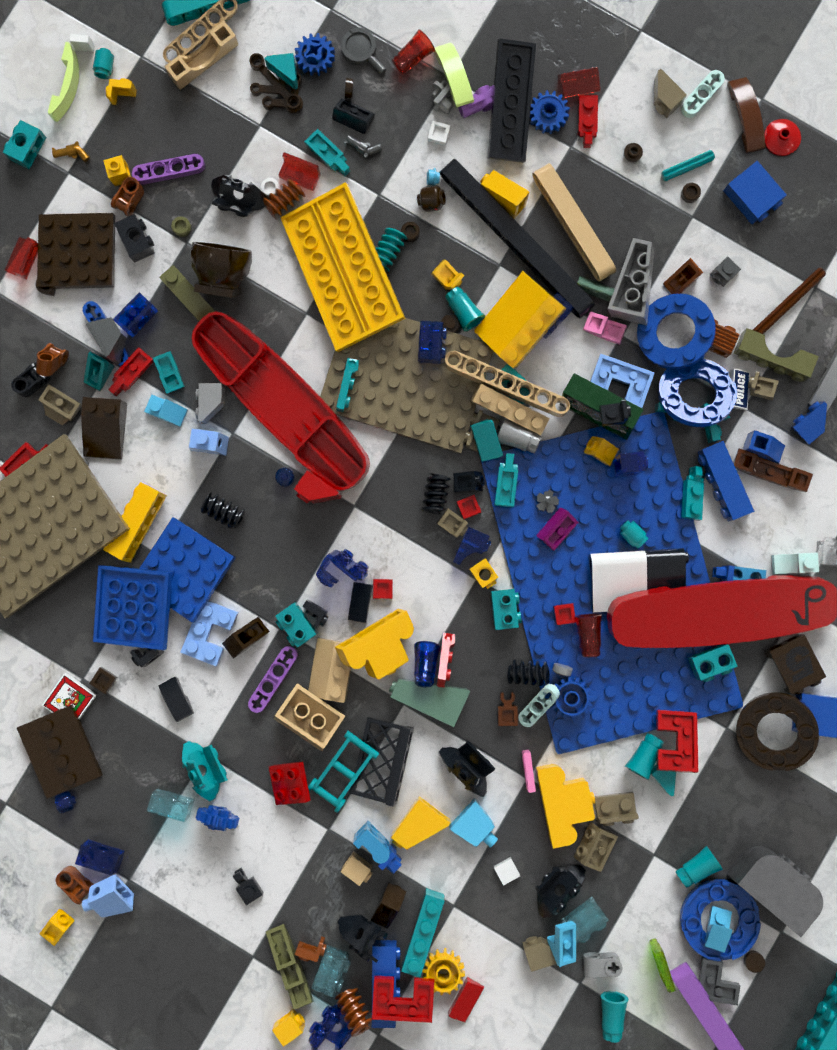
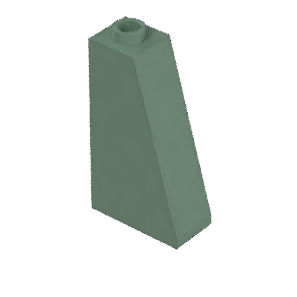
[389,678,470,727]

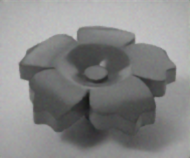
[536,490,559,513]

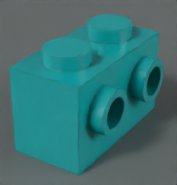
[490,589,522,630]
[275,602,318,648]

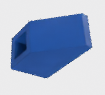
[791,401,827,445]
[743,430,785,464]

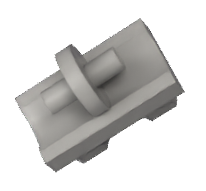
[432,80,454,114]

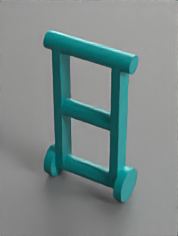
[308,731,379,813]

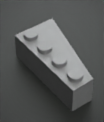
[608,238,654,325]

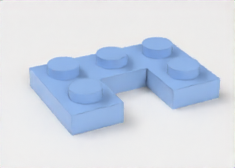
[590,354,654,408]
[180,601,239,666]

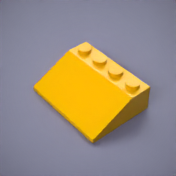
[474,271,567,369]

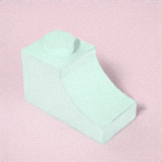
[772,553,819,574]

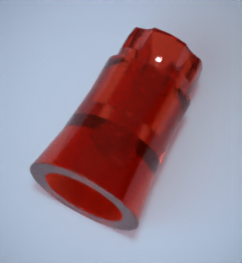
[392,29,435,74]
[574,614,602,657]

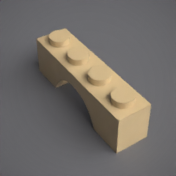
[164,21,238,90]
[470,384,550,436]

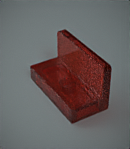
[558,67,600,98]
[279,152,321,191]
[5,237,38,280]

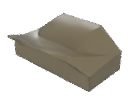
[38,384,82,426]

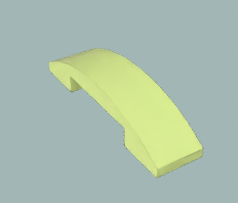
[48,42,79,122]
[433,43,474,107]

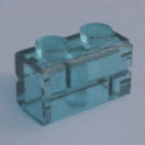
[147,789,194,822]
[561,897,609,944]
[312,945,351,997]

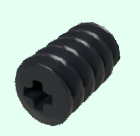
[421,473,451,515]
[201,492,245,529]
[507,659,550,686]

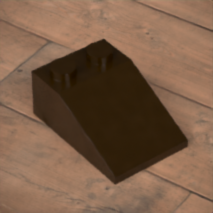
[81,397,127,460]

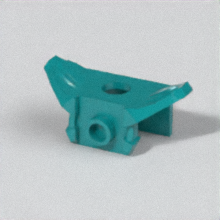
[182,741,228,801]

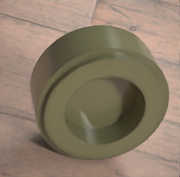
[171,217,191,237]

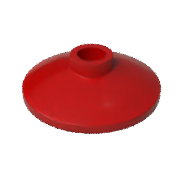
[764,119,801,156]

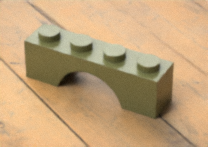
[734,328,819,382]

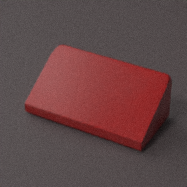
[448,977,484,1022]

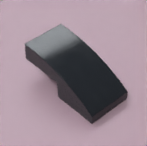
[158,676,194,722]

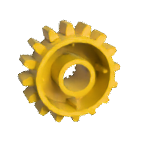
[422,948,465,995]

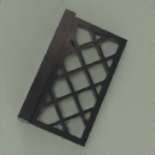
[350,717,414,807]

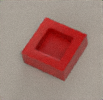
[457,495,481,519]
[373,579,393,599]
[553,603,576,625]

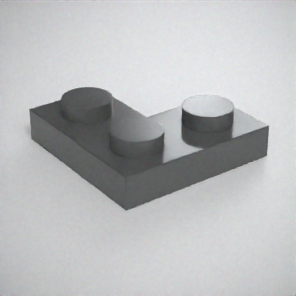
[699,956,740,1006]

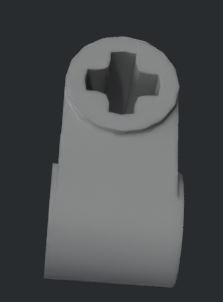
[583,952,623,979]

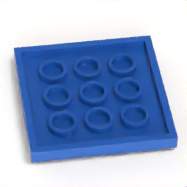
[139,517,236,623]
[93,565,172,650]

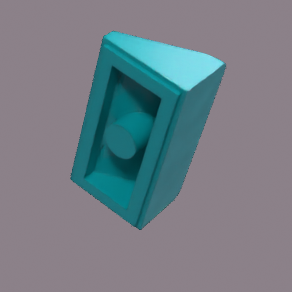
[471,419,503,462]

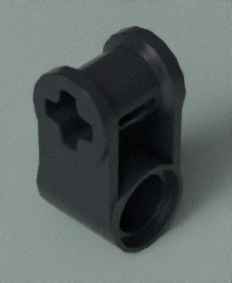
[11,362,51,397]

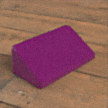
[536,508,579,551]

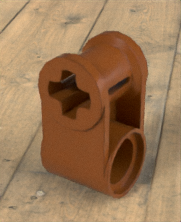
[111,177,144,217]
[36,343,69,376]
[55,866,94,905]

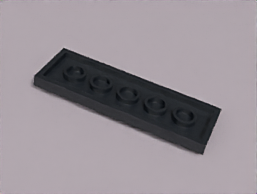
[487,38,536,163]

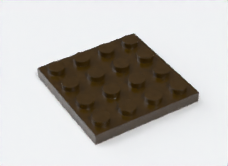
[37,213,115,289]

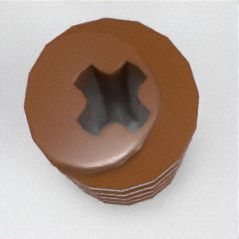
[263,179,306,220]
[335,988,373,1037]

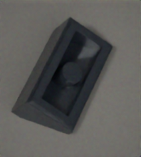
[332,98,375,134]
[348,582,373,623]

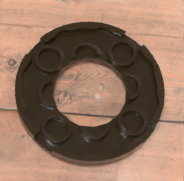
[736,692,819,771]

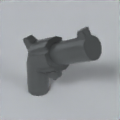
[344,135,382,159]

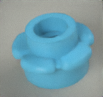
[427,168,440,186]

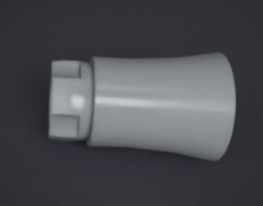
[498,419,542,454]

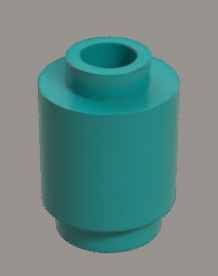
[92,48,114,79]
[619,520,649,549]

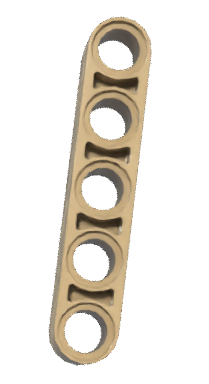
[163,0,238,63]

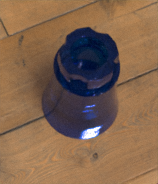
[414,641,441,688]

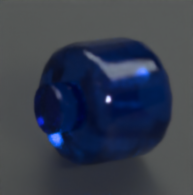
[275,467,295,487]
[55,792,76,814]

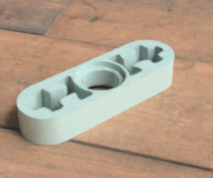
[681,70,725,118]
[518,684,560,727]

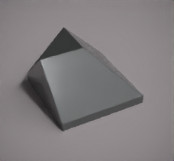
[86,317,127,365]

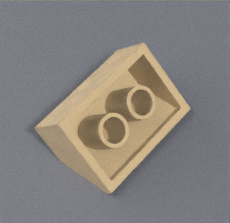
[308,638,351,703]
[274,684,345,751]

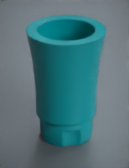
[445,287,485,332]
[625,733,664,780]
[676,845,723,888]
[601,991,629,1043]

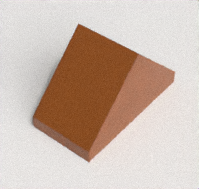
[663,258,703,294]

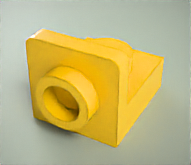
[40,909,75,946]

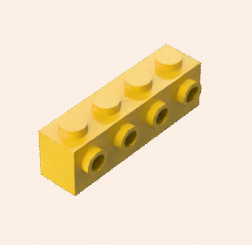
[103,482,167,563]

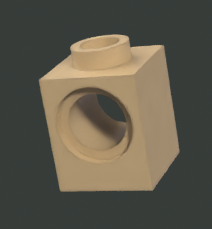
[341,851,372,886]

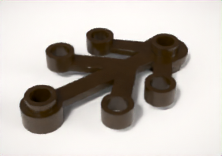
[249,53,303,113]

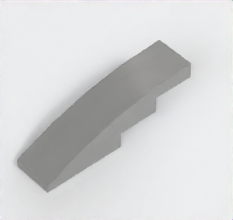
[808,350,837,413]

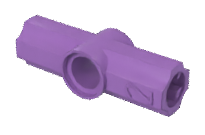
[458,85,494,118]

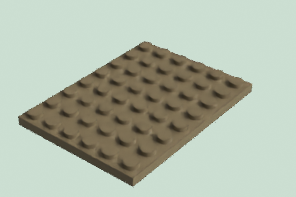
[320,318,493,454]
[0,434,130,618]

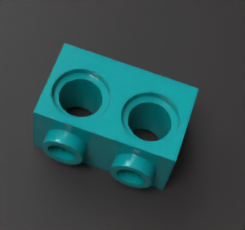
[688,644,738,682]

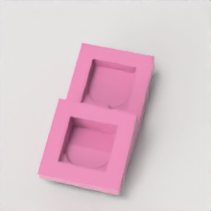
[583,312,627,345]

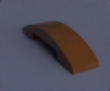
[727,77,765,153]
[733,448,813,492]

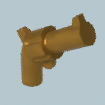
[52,141,90,162]

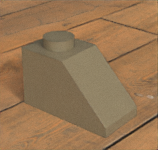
[654,69,687,118]
[522,936,557,972]

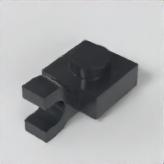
[233,867,264,905]

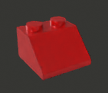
[294,470,342,504]

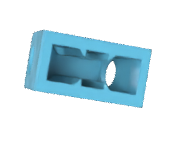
[450,798,498,848]

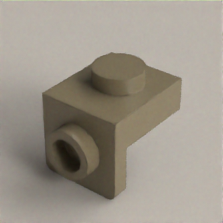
[748,371,779,401]
[437,508,468,538]

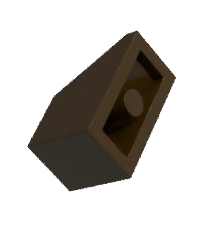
[222,617,270,659]
[370,883,407,929]

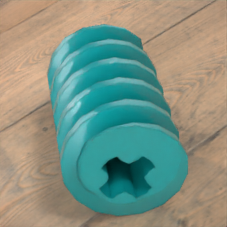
[376,228,407,272]

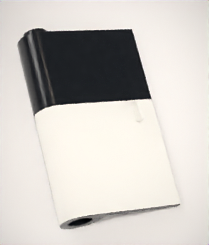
[589,548,689,613]

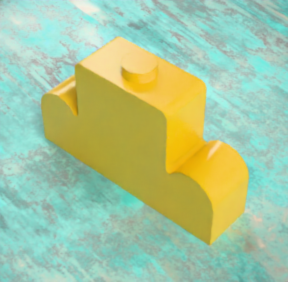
[335,609,414,679]
[535,764,595,849]

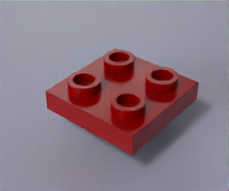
[269,762,311,805]

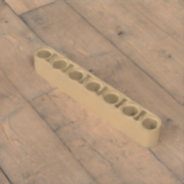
[532,163,616,282]
[445,351,570,417]

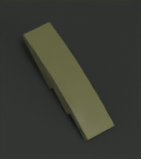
[265,924,314,1010]

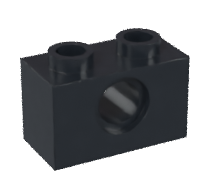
[114,214,155,263]

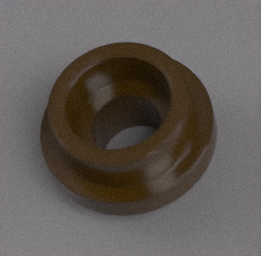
[624,143,643,162]

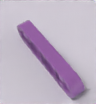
[132,154,205,184]
[248,646,298,713]

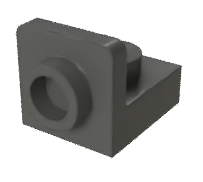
[710,256,741,287]

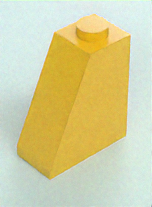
[480,170,529,219]
[391,796,451,850]

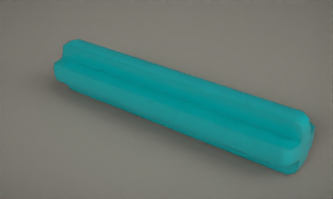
[661,150,715,181]

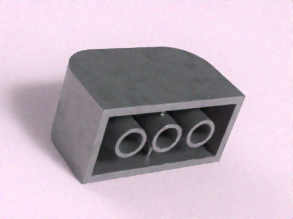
[727,846,823,937]

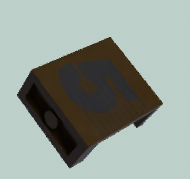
[764,634,826,695]

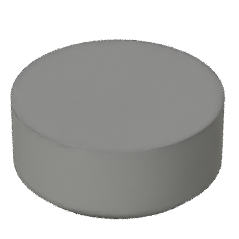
[552,663,573,676]

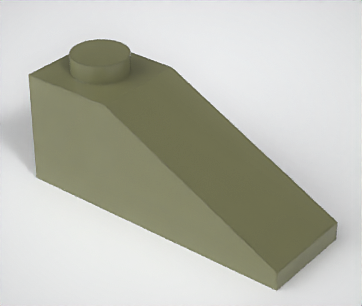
[159,265,215,321]

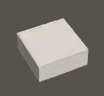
[69,34,95,52]
[428,121,451,146]
[494,857,520,886]

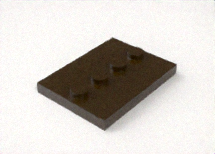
[17,704,103,799]

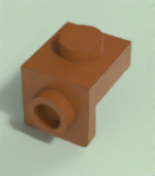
[295,936,327,962]

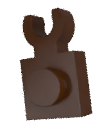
[498,692,518,726]

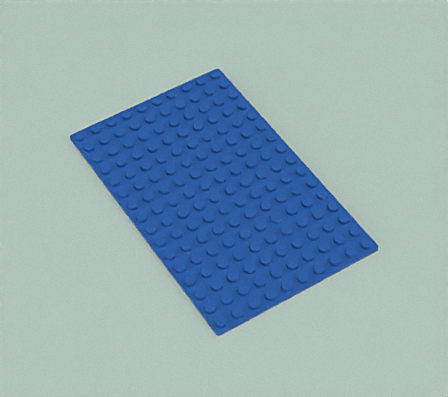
[481,412,743,754]

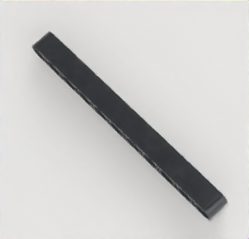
[439,159,595,319]

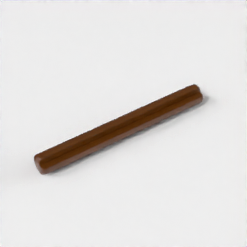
[753,268,826,334]

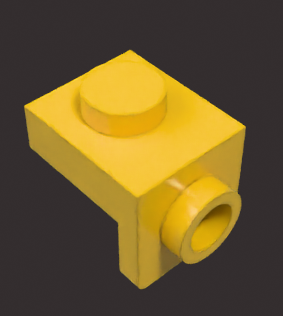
[106,78,137,105]
[431,259,465,290]
[584,436,619,466]

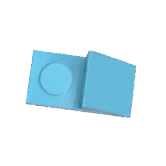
[144,394,188,427]
[704,906,732,953]
[547,921,576,967]

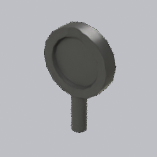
[341,27,386,75]

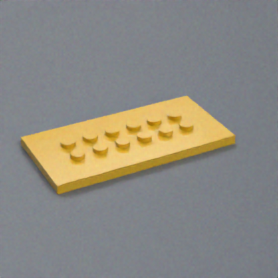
[280,182,406,352]

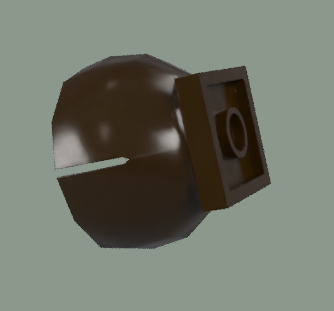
[190,242,252,298]

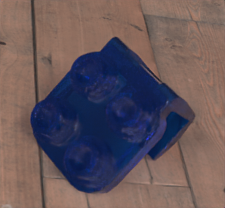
[316,549,369,588]
[308,1005,353,1050]

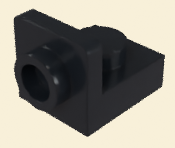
[599,399,631,427]
[453,471,484,492]
[303,600,329,628]
[130,649,164,667]

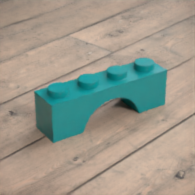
[401,888,445,978]

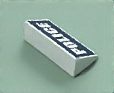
[730,369,750,410]

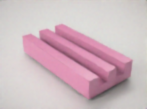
[521,750,536,793]

